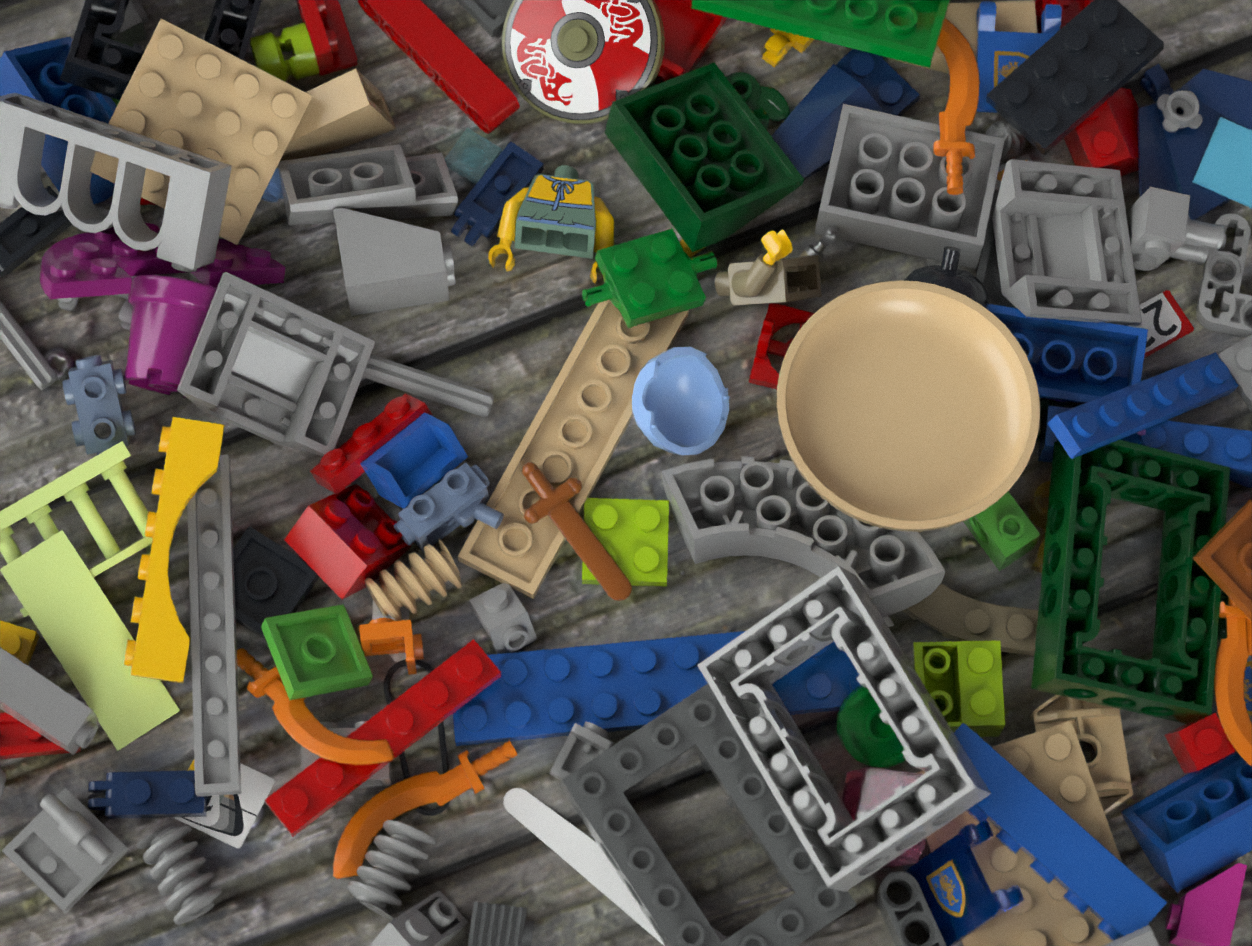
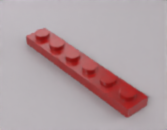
[265,639,501,837]

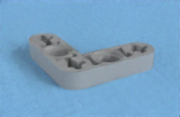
[1196,214,1252,338]

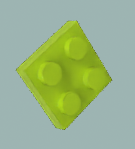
[582,498,669,587]

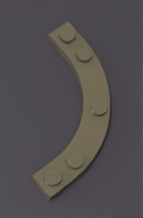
[902,583,1038,656]

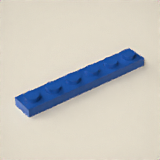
[1047,352,1239,459]

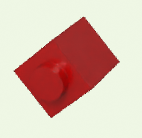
[1164,712,1236,773]

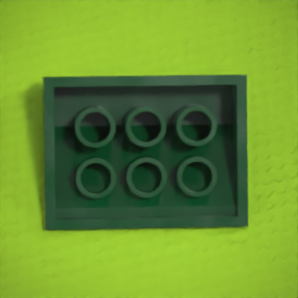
[605,62,804,252]

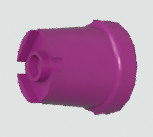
[123,275,217,398]

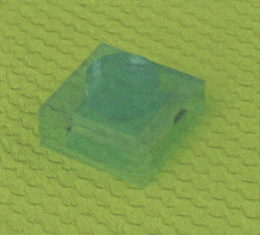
[444,128,502,184]

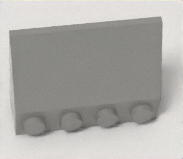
[814,104,1005,269]

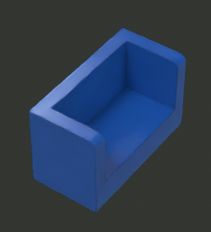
[360,412,468,509]

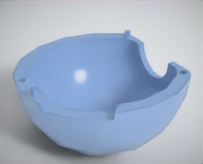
[632,347,730,455]

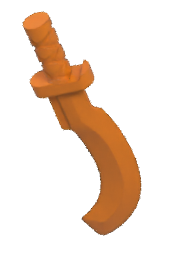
[933,18,980,195]
[1214,597,1252,767]
[237,648,394,765]
[333,740,518,879]

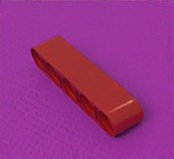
[357,0,520,134]

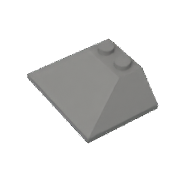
[992,159,1142,326]
[177,272,376,456]

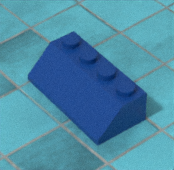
[0,36,117,204]
[986,304,1148,404]
[1121,748,1252,893]

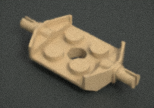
[1030,695,1133,816]

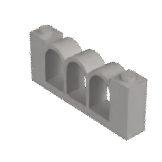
[0,93,232,272]

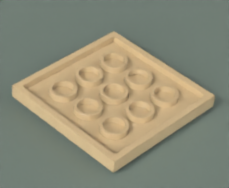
[90,18,312,245]

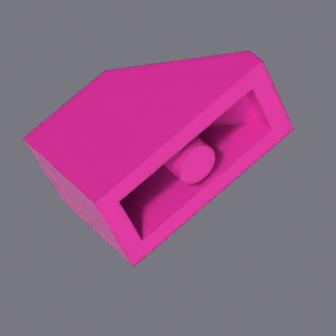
[1165,863,1247,946]

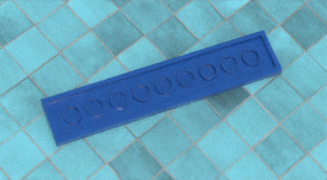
[453,631,861,746]

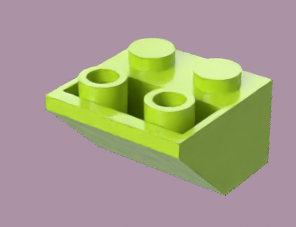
[913,640,1005,737]

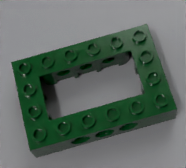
[1031,439,1230,724]

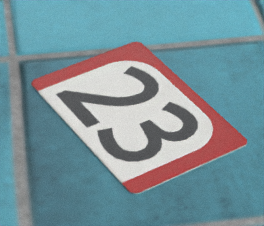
[1118,290,1194,359]

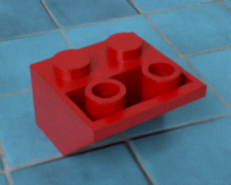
[284,484,414,600]

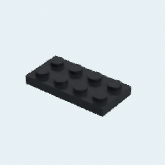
[986,0,1164,155]

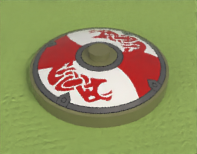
[502,0,665,125]

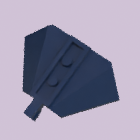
[1137,63,1252,220]

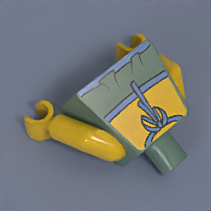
[488,165,614,284]

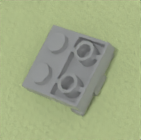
[2,788,129,914]

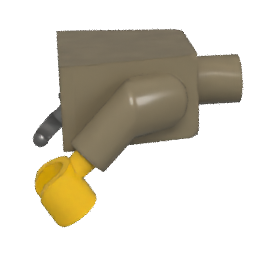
[715,226,838,305]

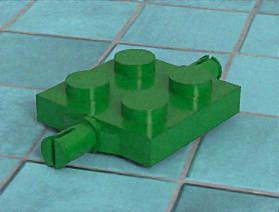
[582,228,717,328]

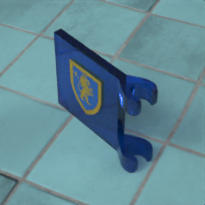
[906,820,1024,946]

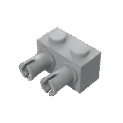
[1126,187,1224,271]

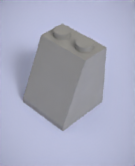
[333,208,456,316]

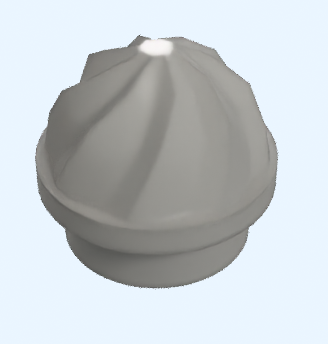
[985,120,1026,160]

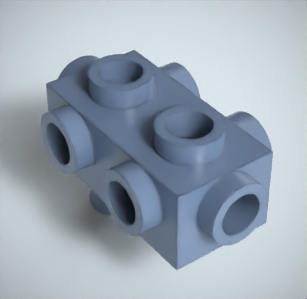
[62,355,136,455]
[394,463,504,553]

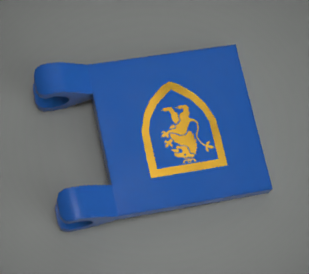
[976,1,1062,113]

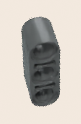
[876,871,946,946]

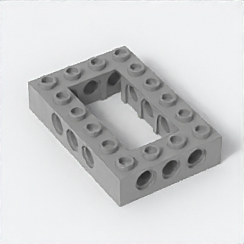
[698,566,991,892]

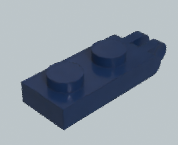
[451,141,544,246]
[88,770,207,819]

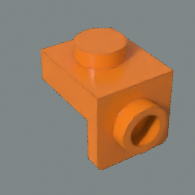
[359,618,424,675]

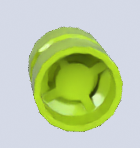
[250,23,319,82]

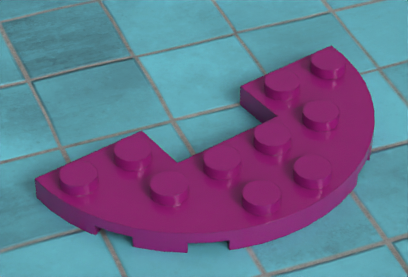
[40,222,286,299]

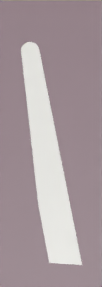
[503,788,727,946]

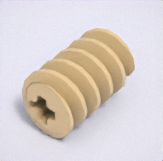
[364,539,462,621]

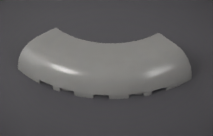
[662,456,945,618]

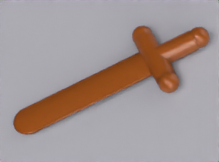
[522,462,632,601]

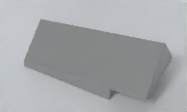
[278,144,458,225]

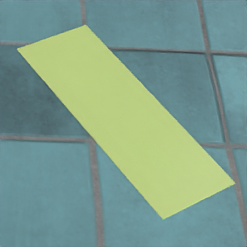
[0,530,180,751]

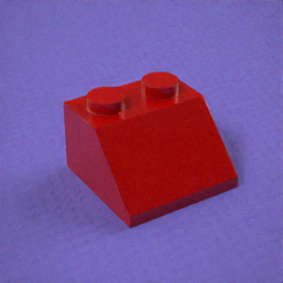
[1064,88,1139,177]

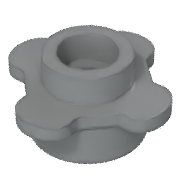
[1157,91,1203,133]

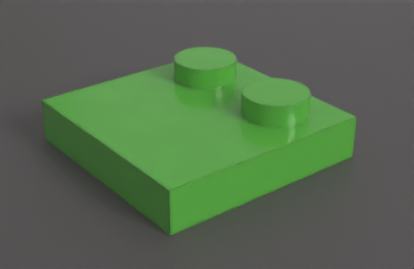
[261,604,373,700]

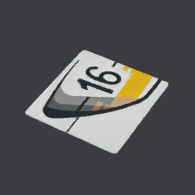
[173,760,275,849]

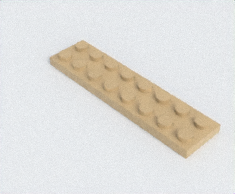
[458,300,689,599]

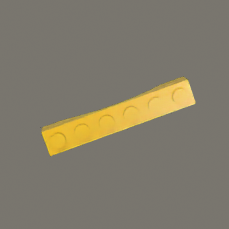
[124,417,224,683]

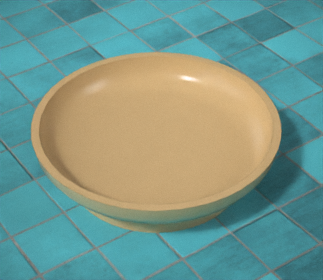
[777,280,1040,532]

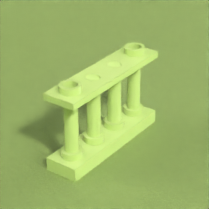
[0,441,153,618]

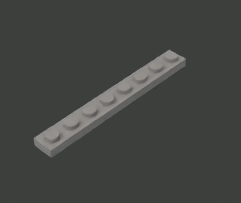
[187,454,241,797]

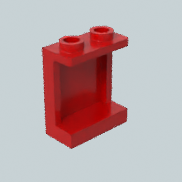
[654,0,728,84]

